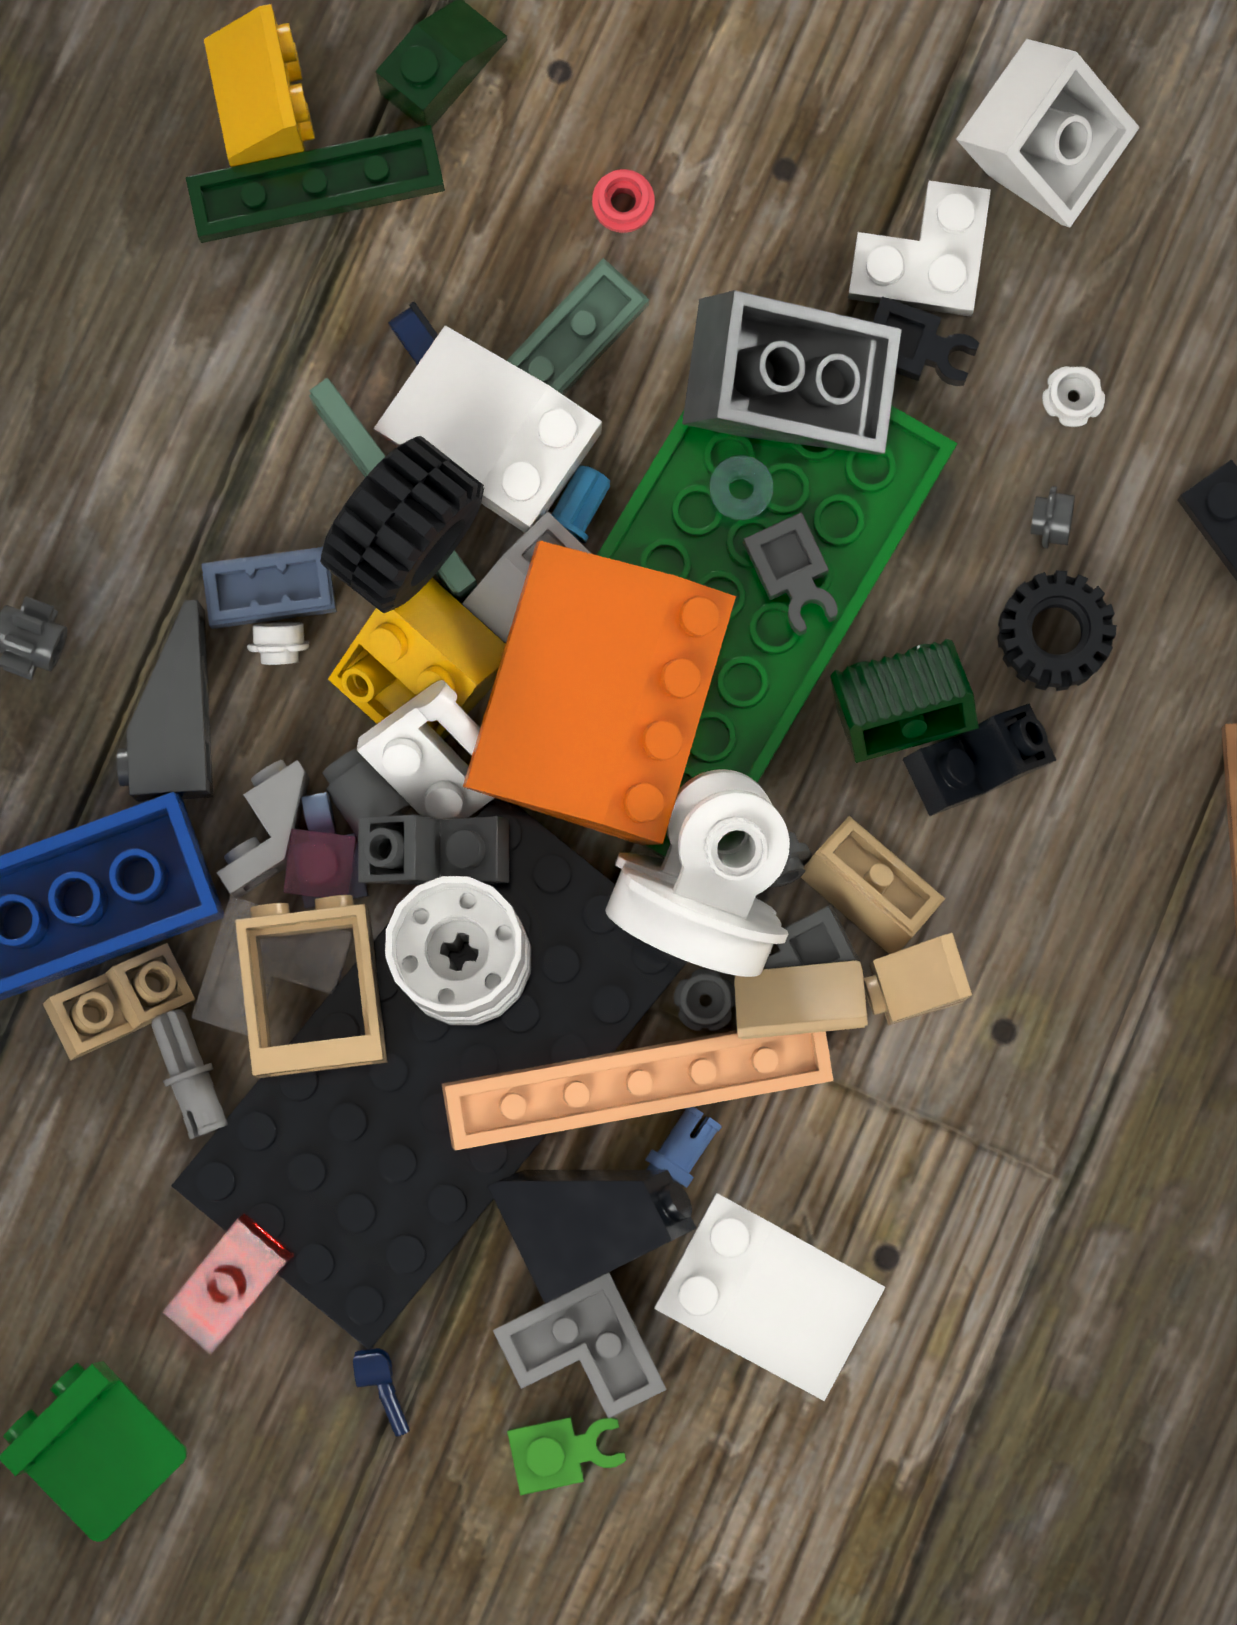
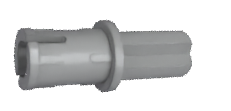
[151,1009,228,1139]

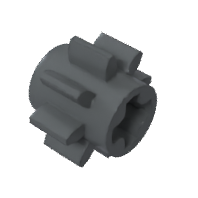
[0,596,68,680]

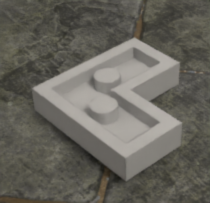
[493,1272,667,1419]

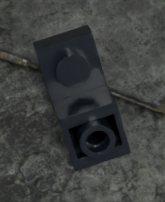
[903,703,1056,816]

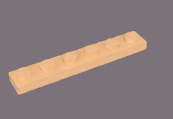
[442,1030,833,1150]

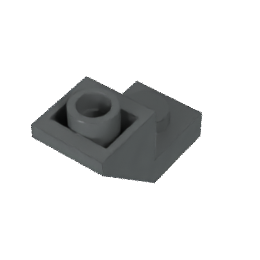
[358,815,509,885]

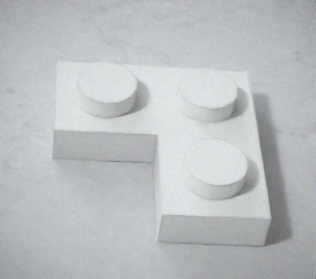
[848,181,991,317]

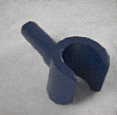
[353,1348,410,1437]

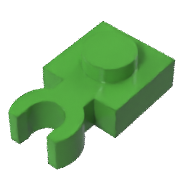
[507,1416,626,1495]

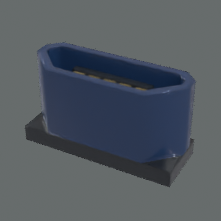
[388,302,438,365]

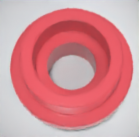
[592,169,655,233]

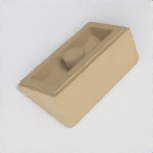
[801,816,945,954]
[734,960,868,1039]

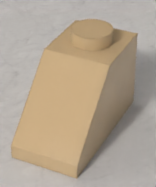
[864,933,972,1026]

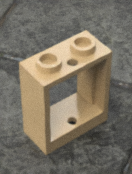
[235,895,387,1078]

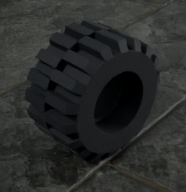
[320,436,484,613]

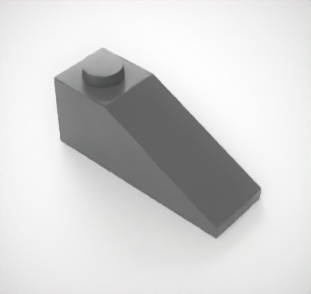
[117,600,213,802]

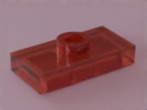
[163,1213,293,1354]

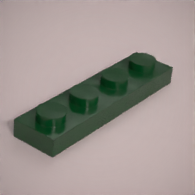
[186,125,445,243]

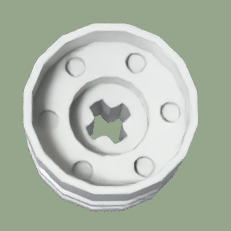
[385,876,531,1025]

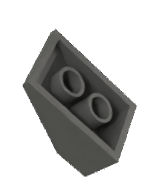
[682,290,901,455]

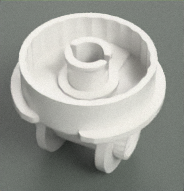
[605,769,790,977]

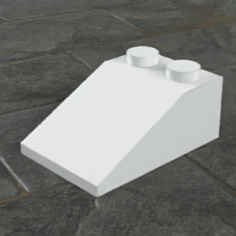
[374,326,602,533]
[654,1193,885,1401]

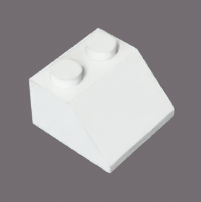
[956,39,1140,227]

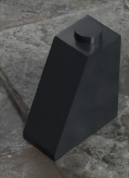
[488,1170,696,1304]

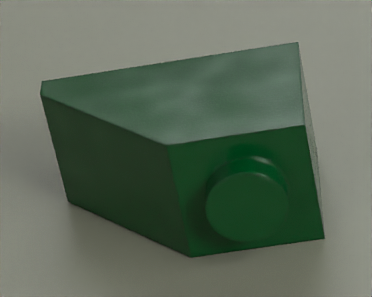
[375,0,508,128]

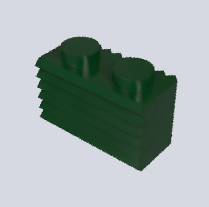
[830,638,979,763]

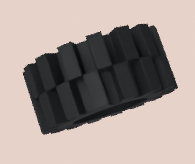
[997,570,1117,691]

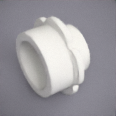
[1042,366,1105,427]
[247,622,309,665]

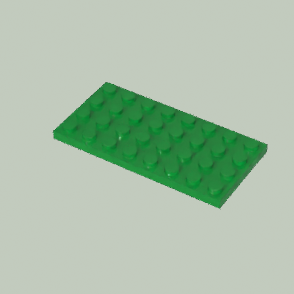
[597,405,958,859]

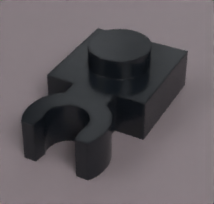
[873,296,979,386]

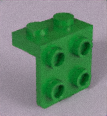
[0,1361,188,1542]

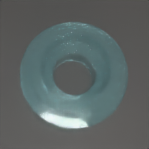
[709,456,773,520]

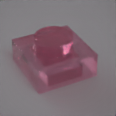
[283,829,357,898]

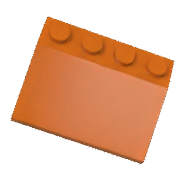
[463,541,736,845]

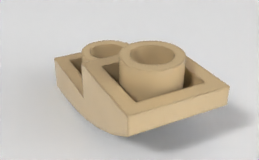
[43,943,195,1061]

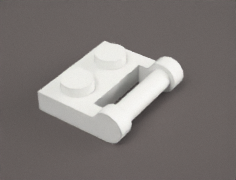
[357,680,494,819]

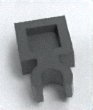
[743,512,837,636]
[764,904,860,969]

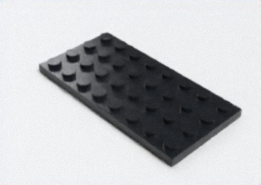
[171,798,688,1350]

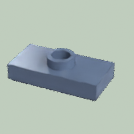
[202,547,337,629]

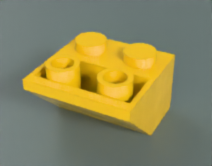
[204,4,315,167]
[328,578,506,740]

